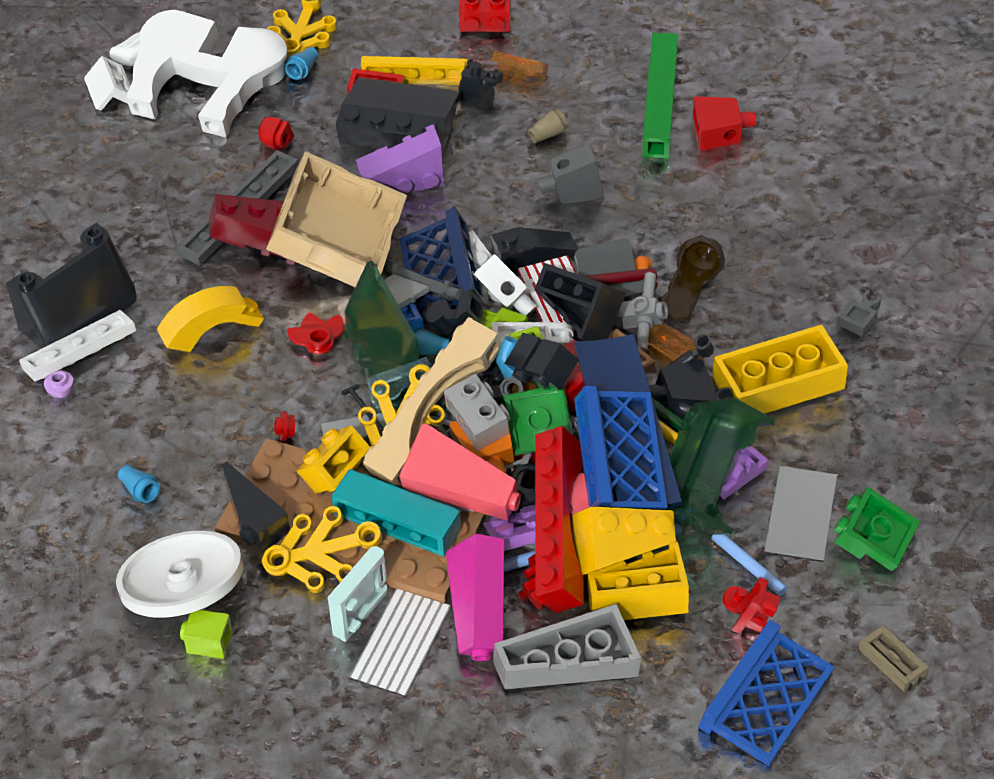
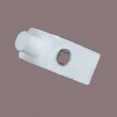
[474,254,537,316]

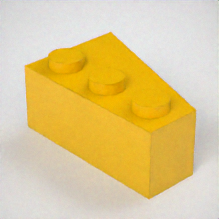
[588,541,689,620]

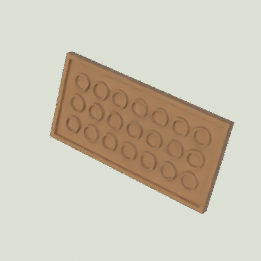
[214,438,487,603]

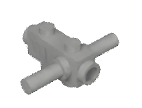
[612,272,668,353]

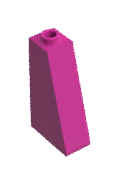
[446,534,504,661]

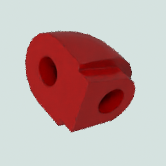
[258,117,295,151]

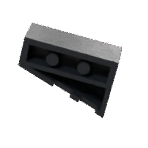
[534,263,626,341]

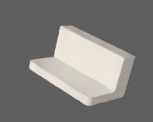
[84,56,131,111]

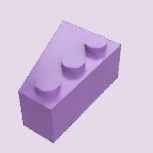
[356,124,444,194]

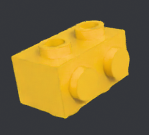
[297,425,370,494]

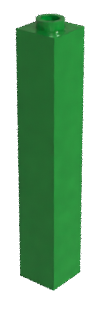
[642,32,678,159]

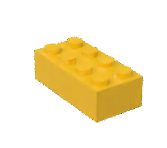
[712,324,848,422]

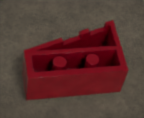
[209,194,295,265]

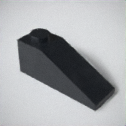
[491,227,579,273]
[222,461,290,553]

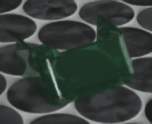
[666,398,775,535]

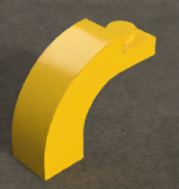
[157,286,264,352]

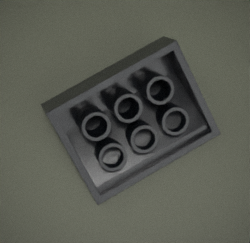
[335,77,461,158]

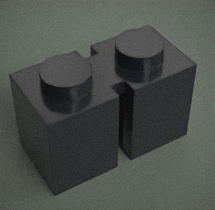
[504,333,579,390]

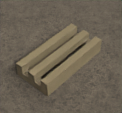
[858,625,929,692]

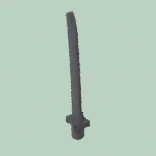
[384,259,463,303]

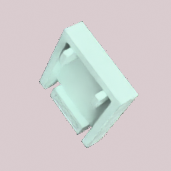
[328,546,388,642]

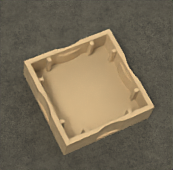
[266,151,407,291]

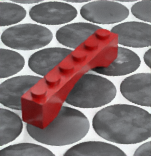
[535,426,584,613]

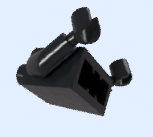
[649,334,735,424]

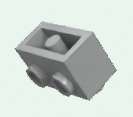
[444,374,510,451]

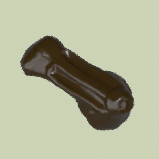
[657,235,725,323]

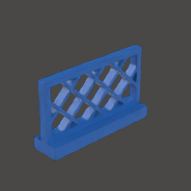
[574,386,668,510]
[698,619,834,766]

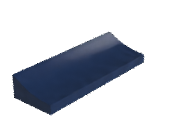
[574,334,682,509]

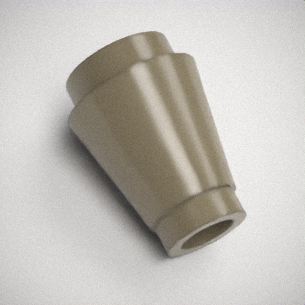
[527,109,569,143]

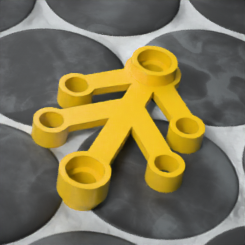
[266,0,337,61]
[358,364,445,446]
[262,506,382,593]

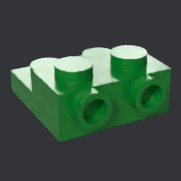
[833,487,920,571]

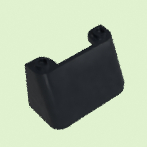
[6,223,137,349]

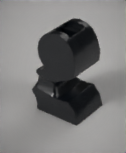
[425,289,484,336]

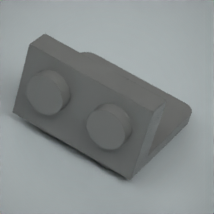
[574,238,644,301]

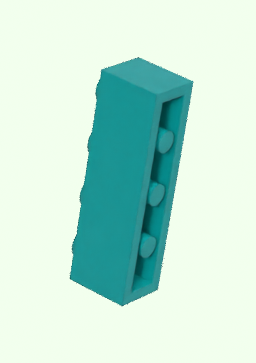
[331,469,461,557]

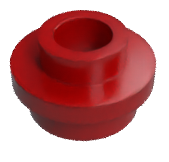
[274,411,295,441]

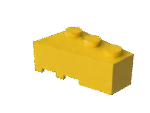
[572,507,676,575]

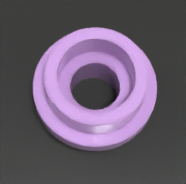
[44,370,74,398]

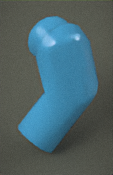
[496,336,518,379]

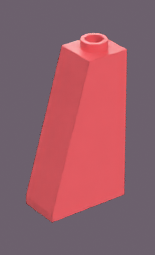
[399,423,521,521]

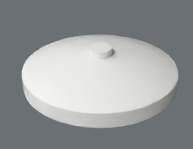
[116,531,244,618]

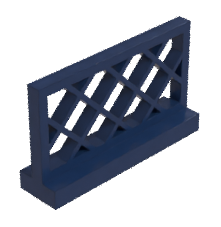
[399,207,486,325]

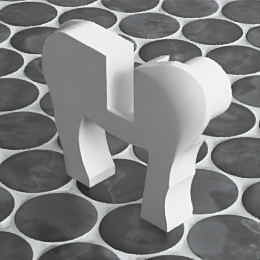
[110,10,287,138]

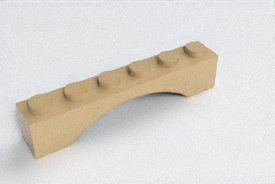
[363,317,502,488]

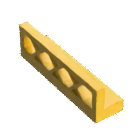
[361,56,468,85]

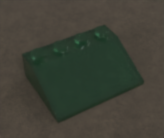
[342,260,421,408]

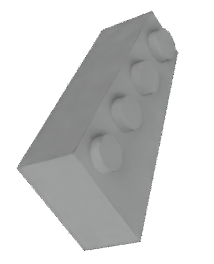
[493,604,642,689]

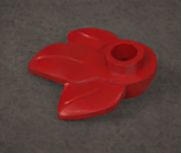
[287,312,344,354]

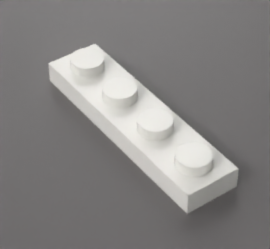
[19,310,136,382]

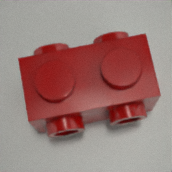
[459,0,511,32]

